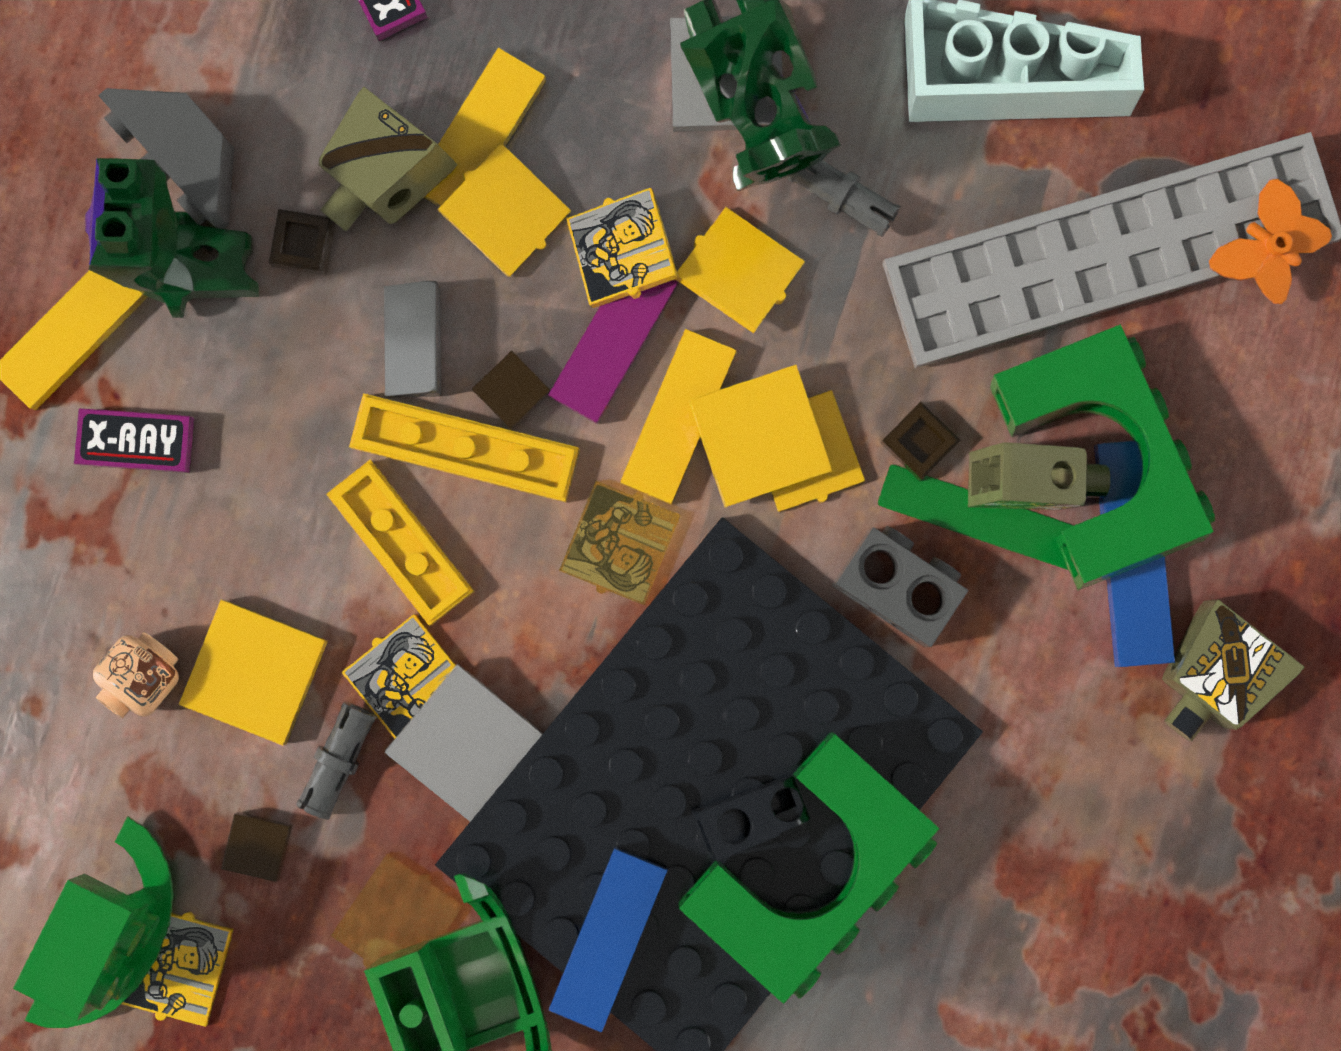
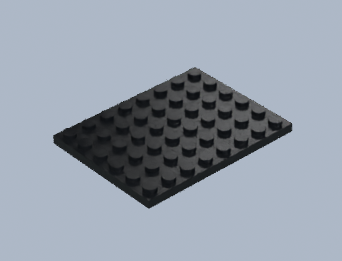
[435,517,983,1051]

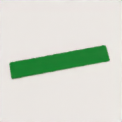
[878,464,1074,570]

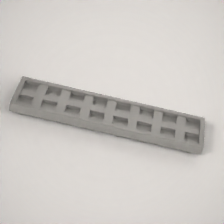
[882,132,1341,369]

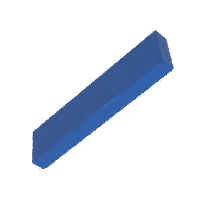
[1094,441,1175,667]

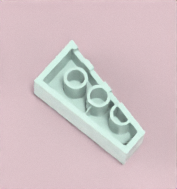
[904,0,1144,122]

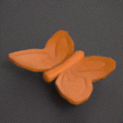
[1209,179,1332,304]

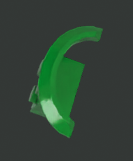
[13,816,174,1028]
[364,873,552,1051]

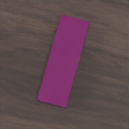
[548,279,680,424]

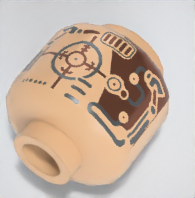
[93,632,179,719]

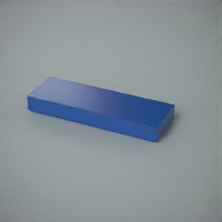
[549,847,667,1032]

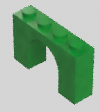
[990,324,1215,591]
[679,732,940,1004]

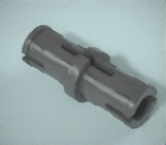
[788,160,901,237]
[296,701,377,820]

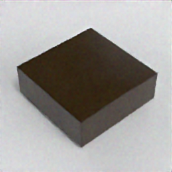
[269,209,336,275]
[472,350,551,431]
[880,401,961,481]
[221,812,293,882]

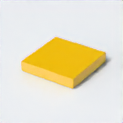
[689,365,832,507]
[178,600,328,746]

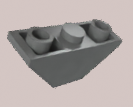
[98,88,235,229]

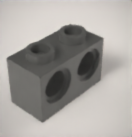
[831,526,969,647]

